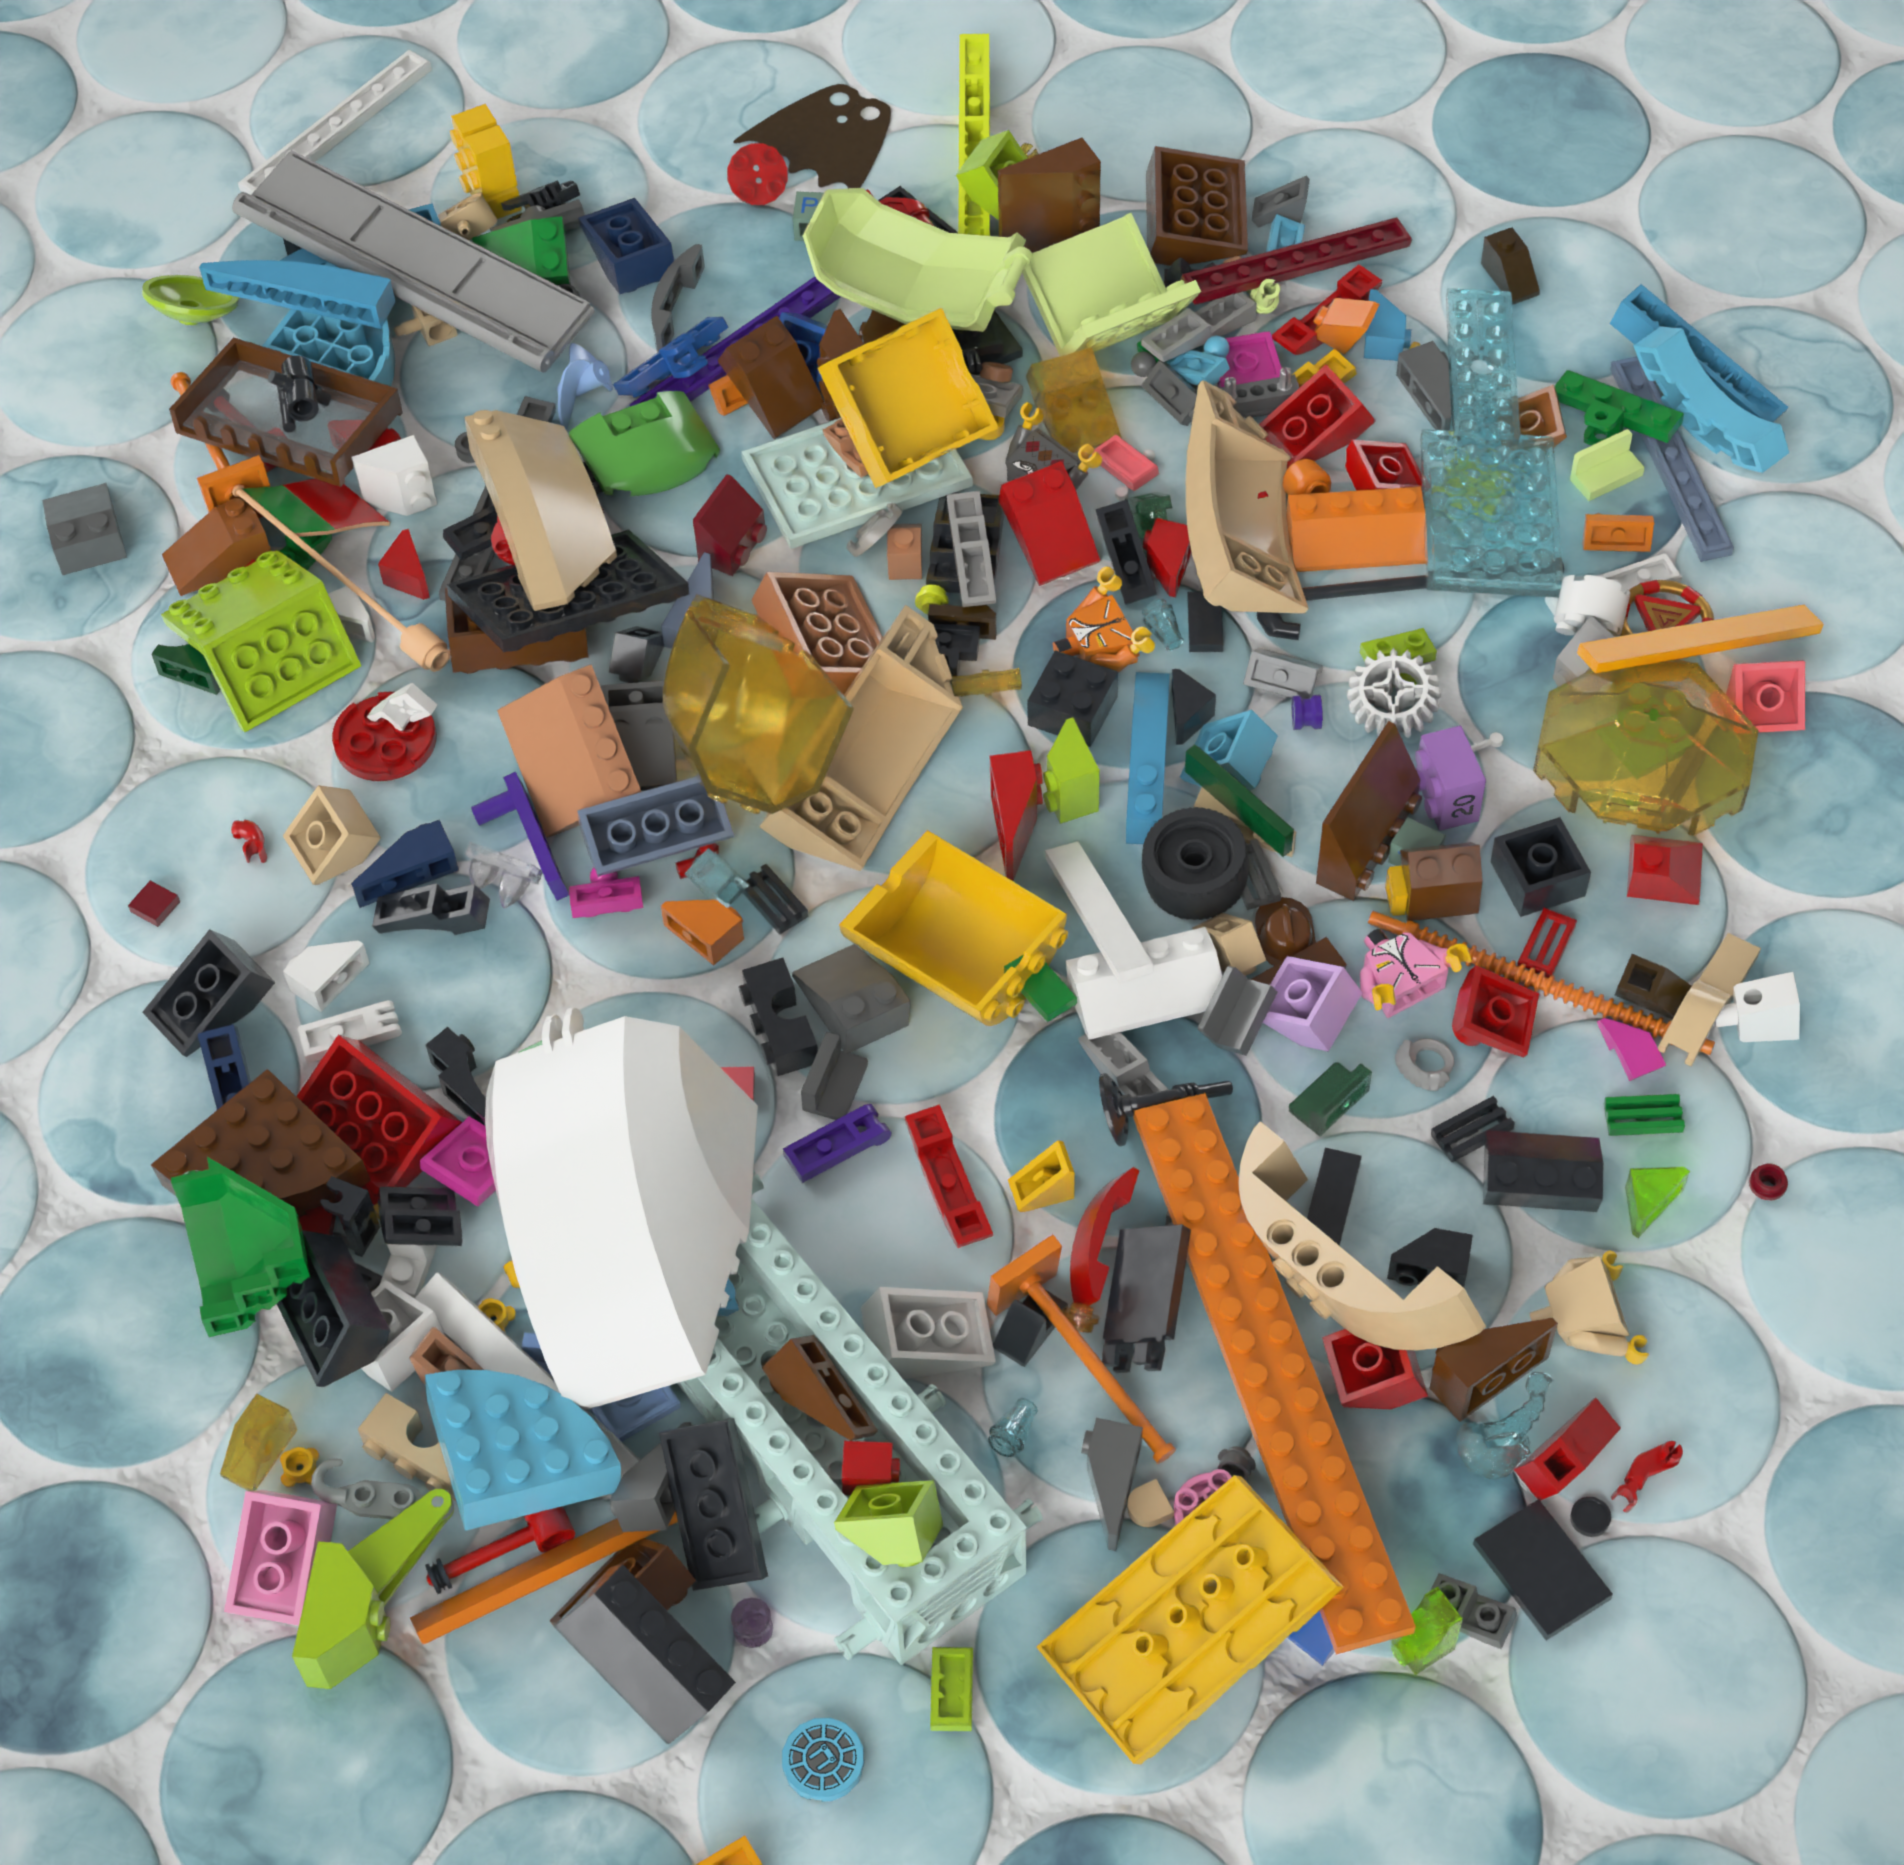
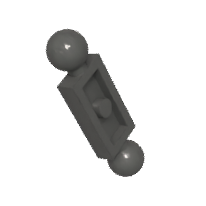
[1131,351,1197,426]

